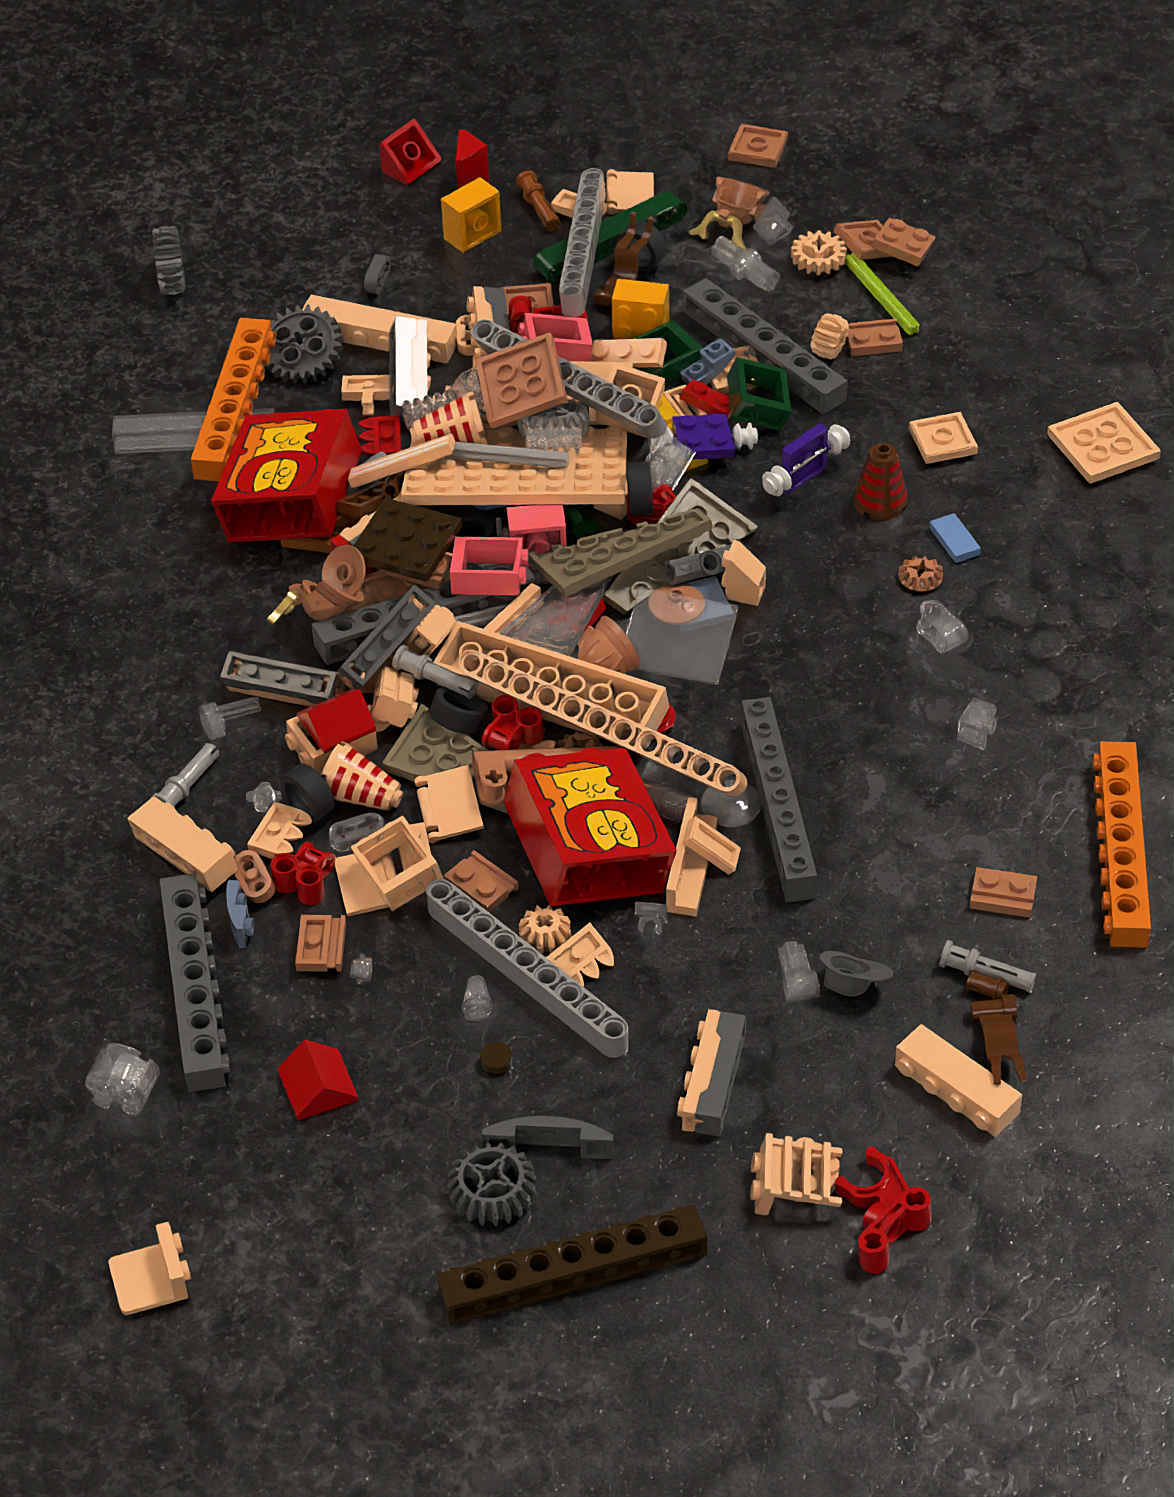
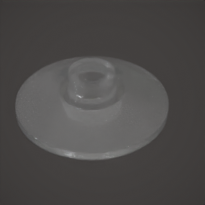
[701,780,761,827]

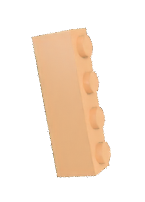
[127,796,238,892]
[895,1024,1022,1137]

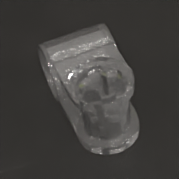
[917,600,968,654]

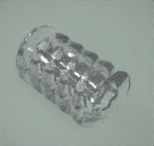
[402,390,458,431]
[525,419,582,454]

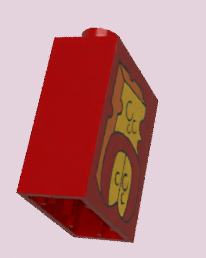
[211,409,362,542]
[503,747,677,907]

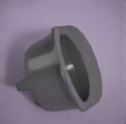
[820,951,894,997]

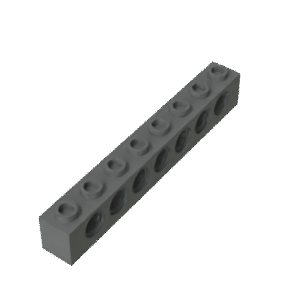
[682,278,848,414]
[312,564,535,665]
[741,697,817,903]
[160,873,230,1092]

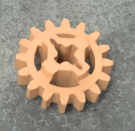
[791,230,847,275]

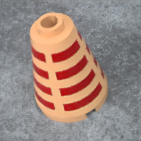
[410,391,487,444]
[322,741,403,811]

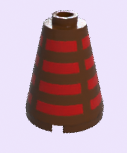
[853,443,908,520]

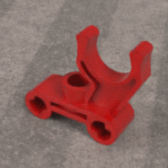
[835,1147,932,1274]

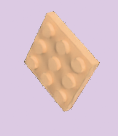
[1047,402,1161,484]

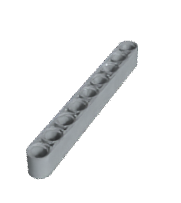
[559,168,606,317]
[472,319,667,439]
[426,879,629,1058]

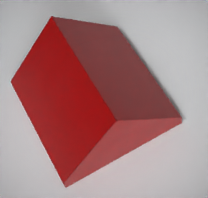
[379,118,442,185]
[456,130,490,189]
[297,689,376,754]
[278,1040,359,1120]

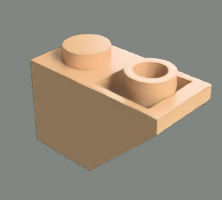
[721,540,766,606]

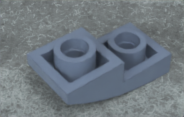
[680,338,736,385]
[226,880,254,948]

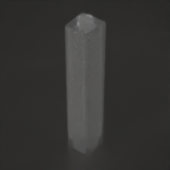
[112,408,275,454]

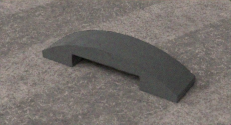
[482,1116,614,1159]

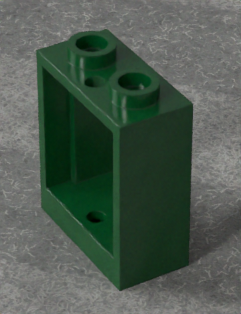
[633,320,703,386]
[727,357,791,431]

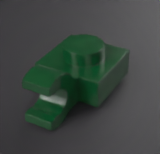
[564,507,607,543]

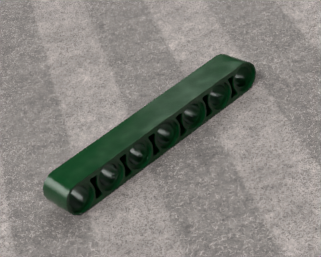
[533,191,688,282]

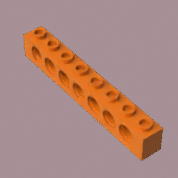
[191,318,276,482]
[1092,741,1151,948]

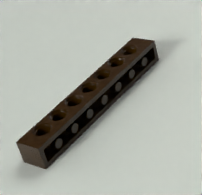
[437,1204,708,1326]

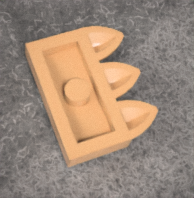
[247,802,312,859]
[546,923,614,987]

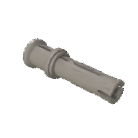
[392,645,478,699]
[150,743,220,807]
[939,940,1036,993]

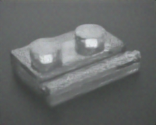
[644,432,696,493]

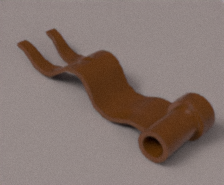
[593,211,654,308]
[970,994,1027,1085]

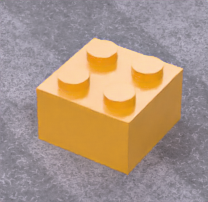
[441,178,502,253]
[612,279,669,340]

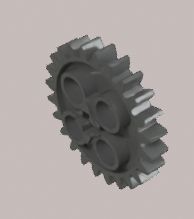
[265,304,344,385]

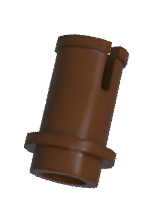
[966,971,1009,1000]

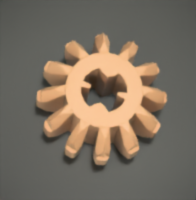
[810,313,849,359]
[519,904,571,955]

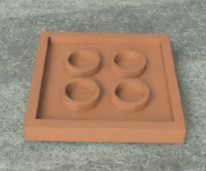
[475,332,568,429]

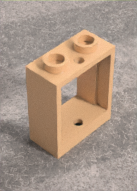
[285,716,378,775]
[351,816,444,911]

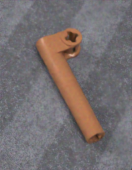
[472,746,621,807]

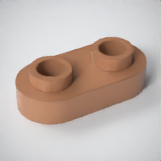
[234,850,276,903]

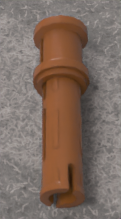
[515,171,561,232]

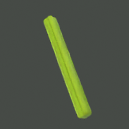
[845,253,920,335]

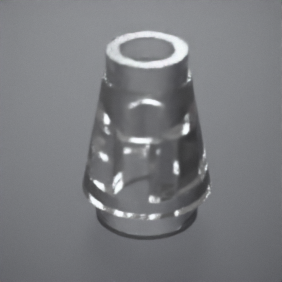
[462,976,493,1022]

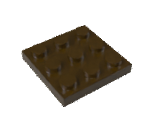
[353,497,462,582]

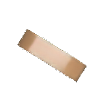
[456,315,475,356]

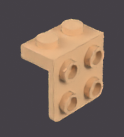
[109,1222,191,1315]

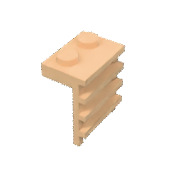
[750,1133,842,1216]

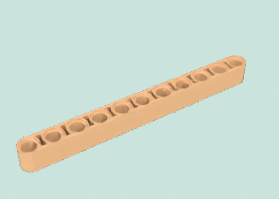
[458,649,747,797]

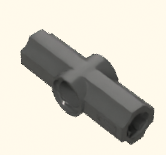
[663,545,731,585]

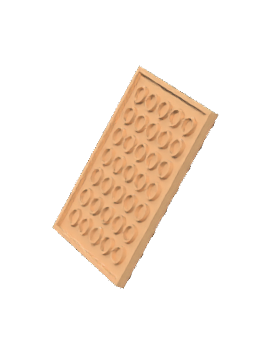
[401,426,627,505]

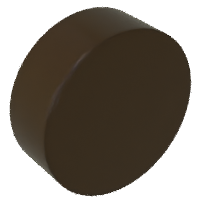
[480,1042,513,1074]

